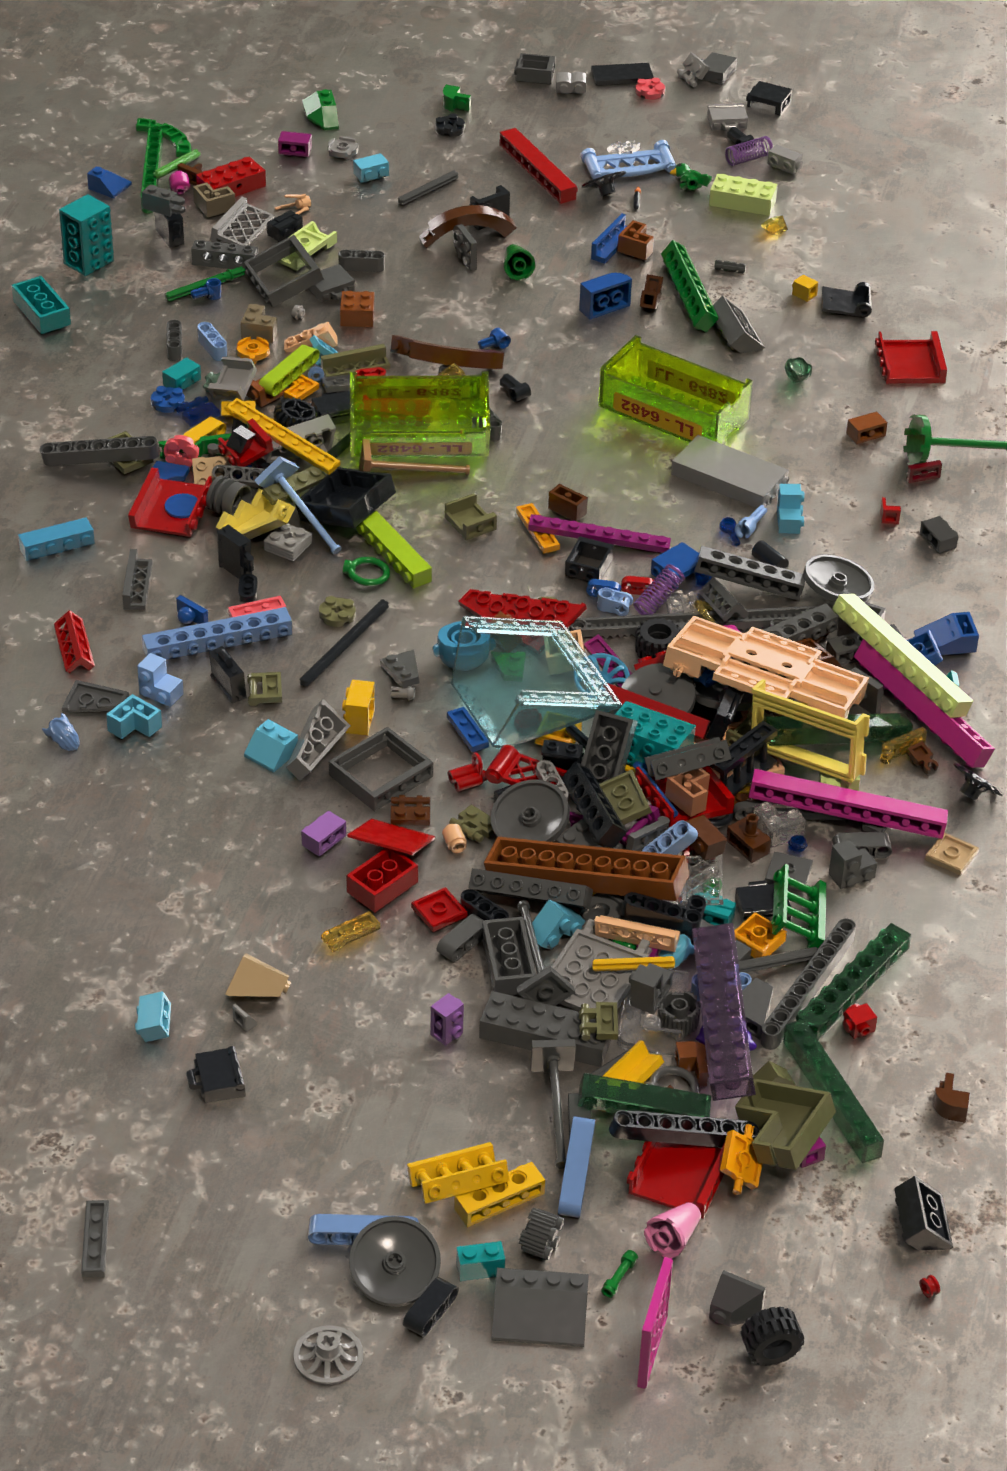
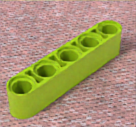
[259,345,320,396]

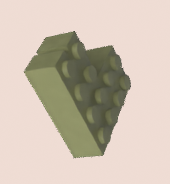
[735,1079,836,1170]

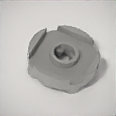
[328,136,359,160]

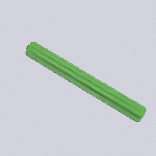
[154,149,201,179]

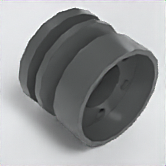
[206,475,252,515]

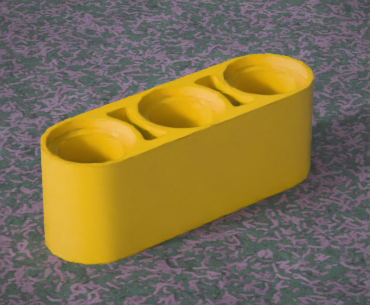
[183,417,227,444]

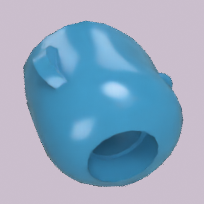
[433,621,495,670]

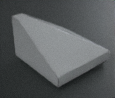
[233,1004,257,1031]

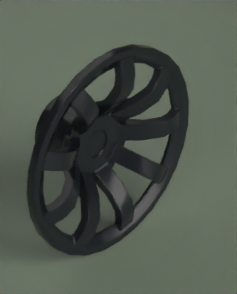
[582,171,626,197]
[953,763,1004,801]

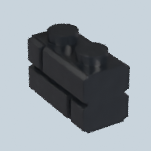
[267,210,303,242]

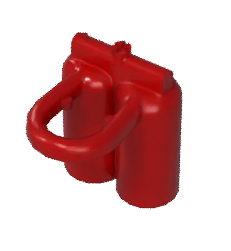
[447,752,487,792]

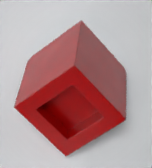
[880,497,901,524]

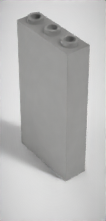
[671,435,789,508]

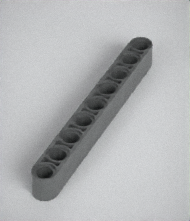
[761,918,856,1050]

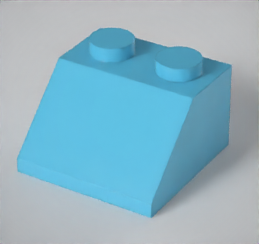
[244,719,298,773]

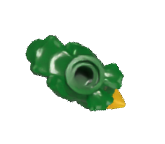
[670,163,712,190]

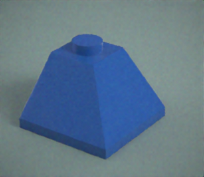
[87,166,132,199]

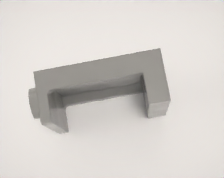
[208,357,257,401]

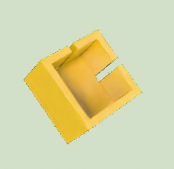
[342,680,375,736]

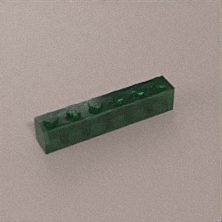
[578,1073,711,1117]

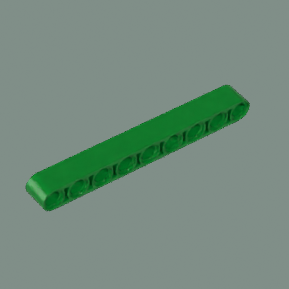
[141,126,163,213]

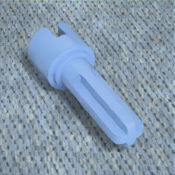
[735,505,767,539]

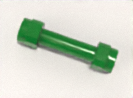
[601,1250,638,1298]

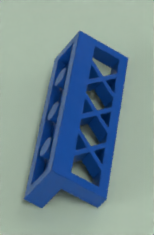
[591,213,627,264]

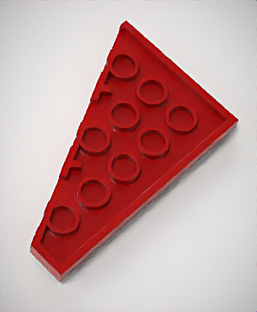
[458,589,587,656]

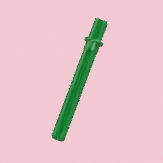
[165,266,245,301]

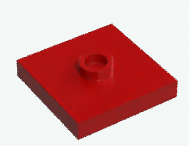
[411,887,467,932]

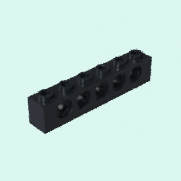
[561,761,628,848]

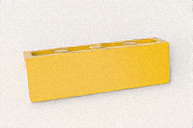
[589,1040,664,1113]

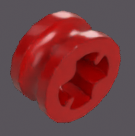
[919,1275,941,1298]

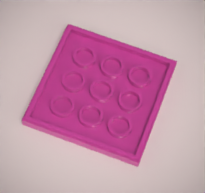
[637,1257,673,1389]

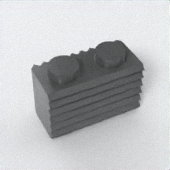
[920,516,959,554]

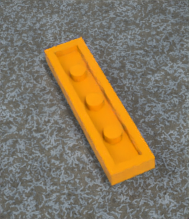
[516,503,560,554]

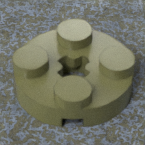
[319,596,356,627]

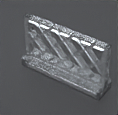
[674,851,723,906]

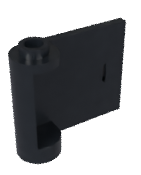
[822,282,872,317]

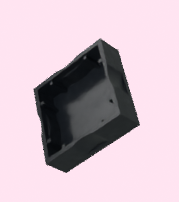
[295,467,396,528]

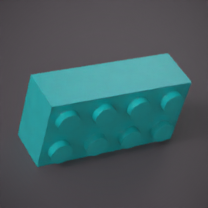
[11,276,71,334]

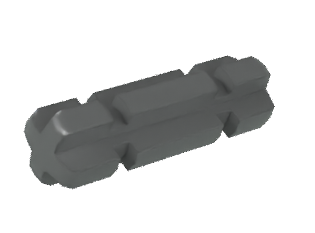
[714,260,746,273]

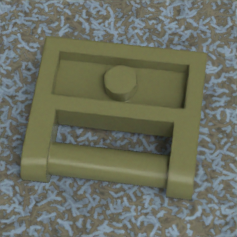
[247,672,282,707]

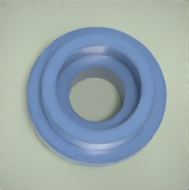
[307,366,324,383]

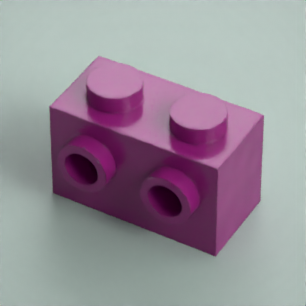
[278,131,312,157]

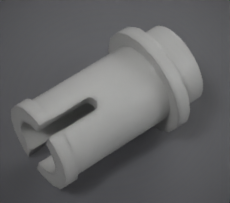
[391,686,415,700]

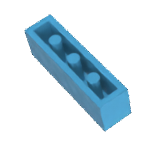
[18,517,95,561]

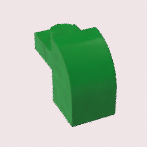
[443,85,471,112]

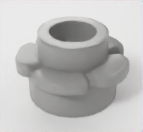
[291,305,305,320]

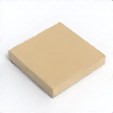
[925,832,979,876]

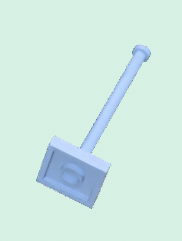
[255,456,342,555]

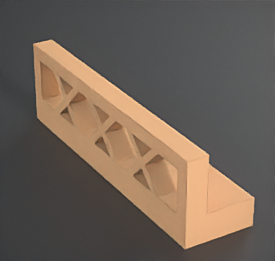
[594,915,680,952]

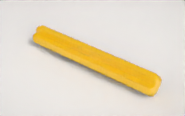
[592,956,675,972]

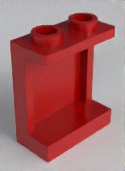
[218,418,274,467]

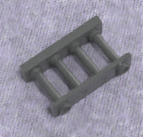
[644,737,731,780]

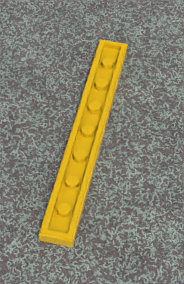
[225,398,341,475]

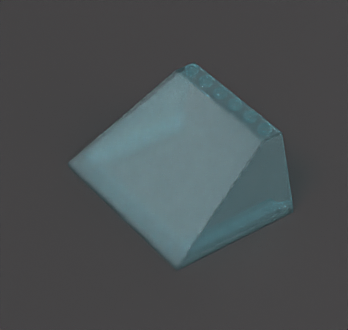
[451,616,622,749]

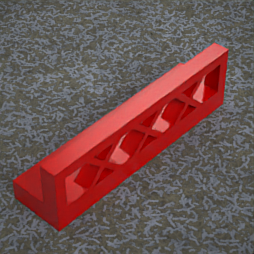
[54,610,95,673]

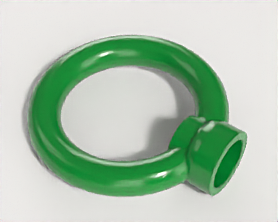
[342,557,390,586]

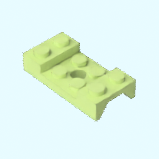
[277,221,337,270]

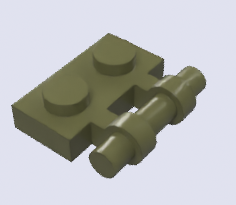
[449,804,494,843]
[579,1002,618,1041]

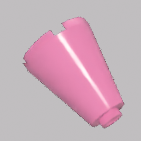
[644,1203,701,1258]

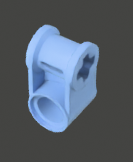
[597,587,633,616]

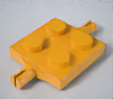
[720,1124,763,1195]

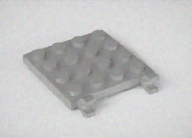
[551,919,652,1011]

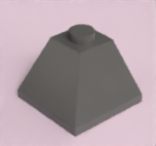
[709,1270,766,1327]

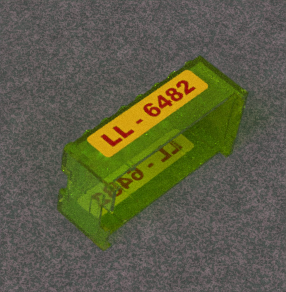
[599,335,753,445]
[350,371,490,457]

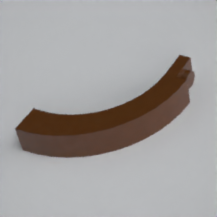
[419,205,517,248]

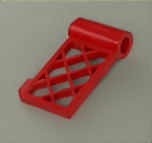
[485,744,567,785]

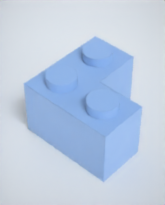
[137,653,184,707]

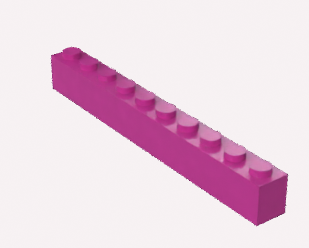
[854,639,995,768]
[749,769,948,839]

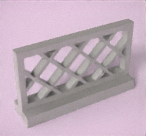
[210,197,274,245]

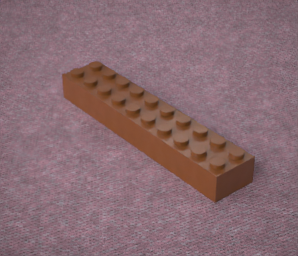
[484,837,690,901]

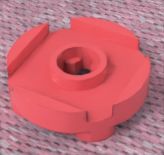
[635,78,665,100]
[164,435,199,468]

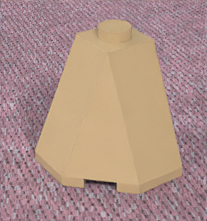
[225,953,291,997]

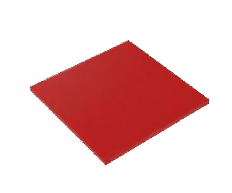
[347,818,436,855]

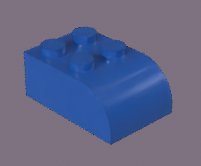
[579,273,632,320]

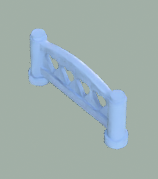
[580,140,676,180]

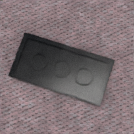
[591,63,654,86]

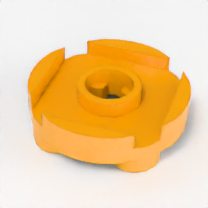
[236,337,270,364]

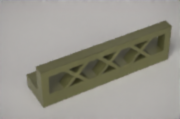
[321,344,391,377]

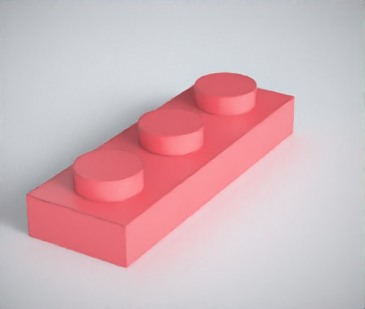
[228,595,286,618]

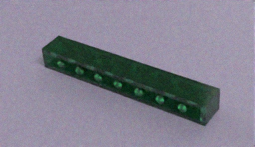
[764,713,914,746]
[783,1019,884,1163]

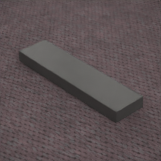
[81,1200,109,1277]

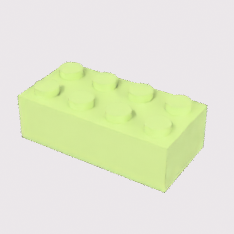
[709,174,778,216]

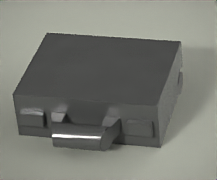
[698,52,737,85]
[308,264,355,302]

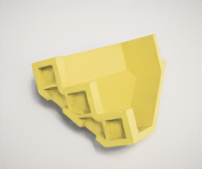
[216,488,295,539]

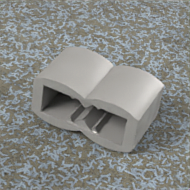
[556,72,586,94]

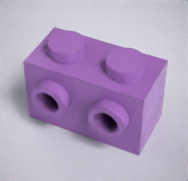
[301,811,346,856]
[430,993,464,1046]

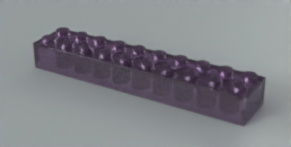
[692,923,756,1101]

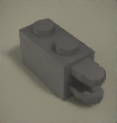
[142,185,186,217]

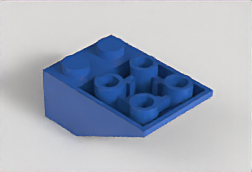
[914,612,979,655]

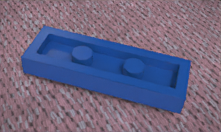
[447,707,489,752]

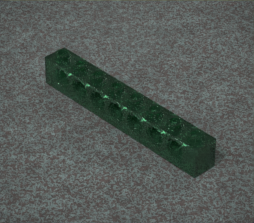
[796,923,912,1042]

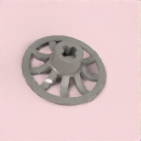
[293,1325,363,1385]

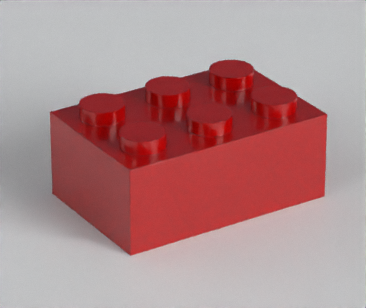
[346,848,418,913]

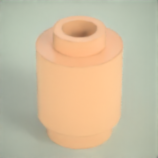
[442,824,467,853]

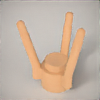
[275,194,311,215]

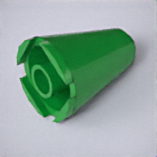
[504,244,535,280]

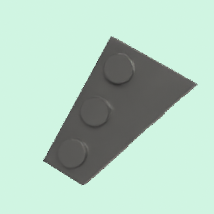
[380,650,420,688]
[62,680,129,713]

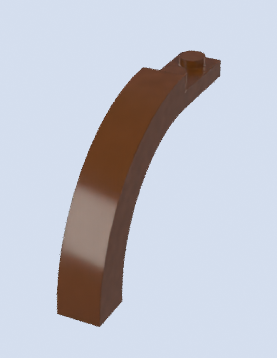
[390,335,504,369]

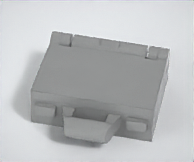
[707,103,748,131]

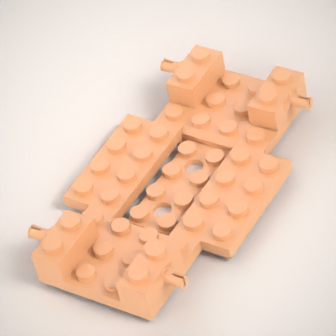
[663,616,869,729]

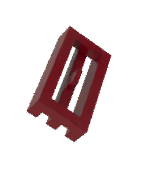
[906,460,942,483]

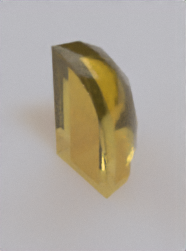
[761,215,788,235]

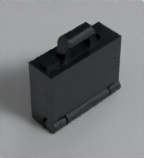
[312,390,361,425]
[217,525,254,579]
[209,646,247,704]
[706,685,744,741]
[735,880,791,923]
[186,1046,246,1103]

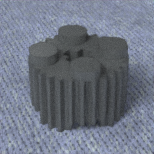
[657,991,700,1039]
[519,1208,565,1260]

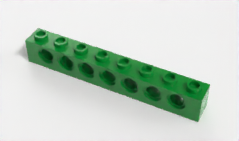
[661,240,719,332]

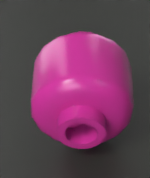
[169,171,190,194]

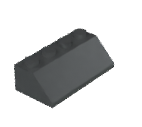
[713,296,765,353]

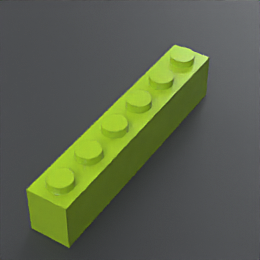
[356,510,432,589]

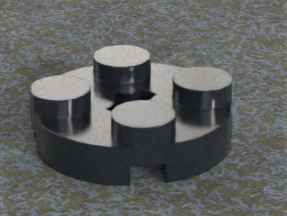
[435,113,465,137]

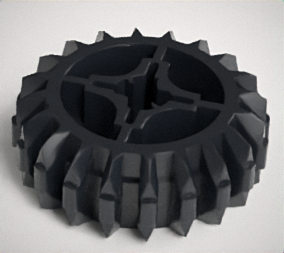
[273,397,320,428]

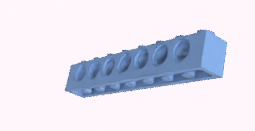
[142,607,292,660]

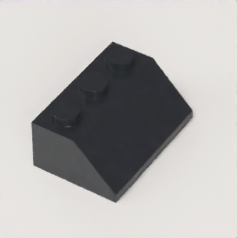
[894,1176,953,1251]

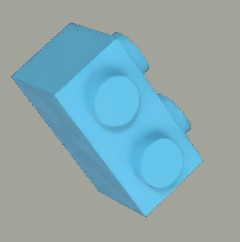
[353,153,389,182]
[135,991,171,1042]

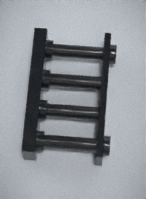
[710,721,778,796]

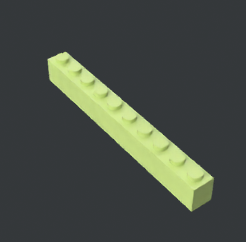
[832,594,973,718]

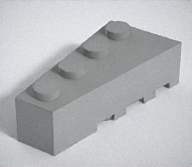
[263,414,336,463]
[286,699,351,781]

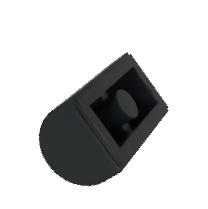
[751,540,789,568]

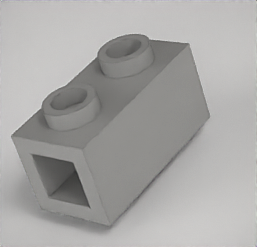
[767,145,803,174]

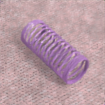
[725,136,773,166]
[633,564,685,615]

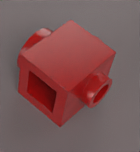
[842,1003,878,1039]

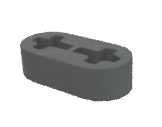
[733,800,771,820]

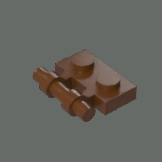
[391,795,430,826]

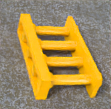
[407,1142,510,1204]

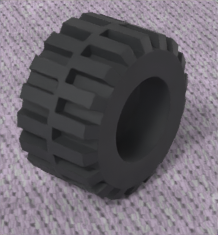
[635,618,682,658]
[740,1307,805,1366]

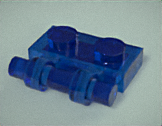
[176,396,220,427]

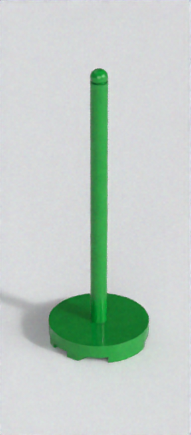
[903,414,1007,465]

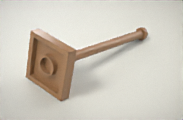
[359,439,470,475]

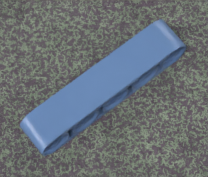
[558,1116,595,1218]
[308,1214,419,1245]

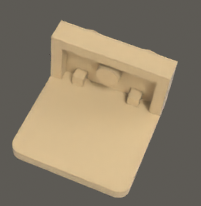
[192,456,228,485]

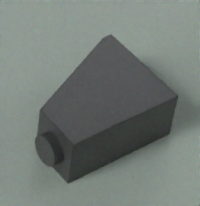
[726,977,773,1040]

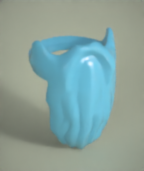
[659,934,699,970]

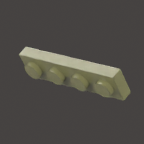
[262,466,326,505]

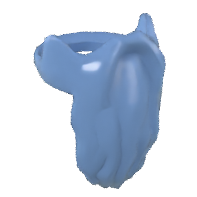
[42,713,80,751]

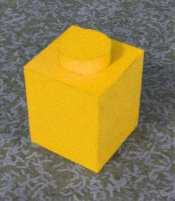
[792,275,819,302]

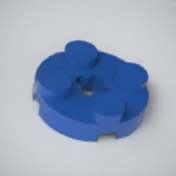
[151,386,185,413]

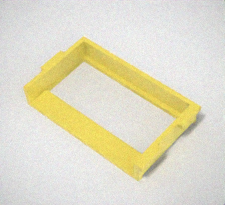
[751,679,870,783]

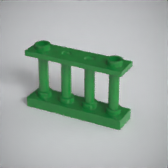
[771,864,827,948]

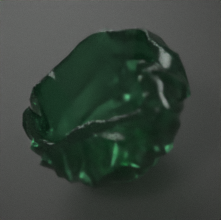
[784,357,812,383]

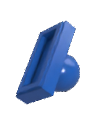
[176,595,208,625]

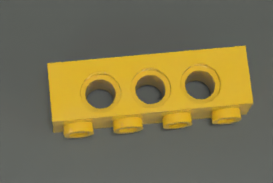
[454,1162,545,1228]

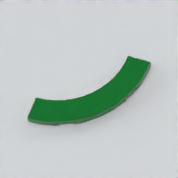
[136,118,192,157]

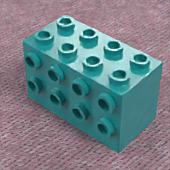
[59,194,114,276]
[615,701,696,766]

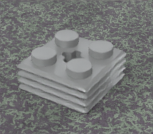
[264,523,312,561]

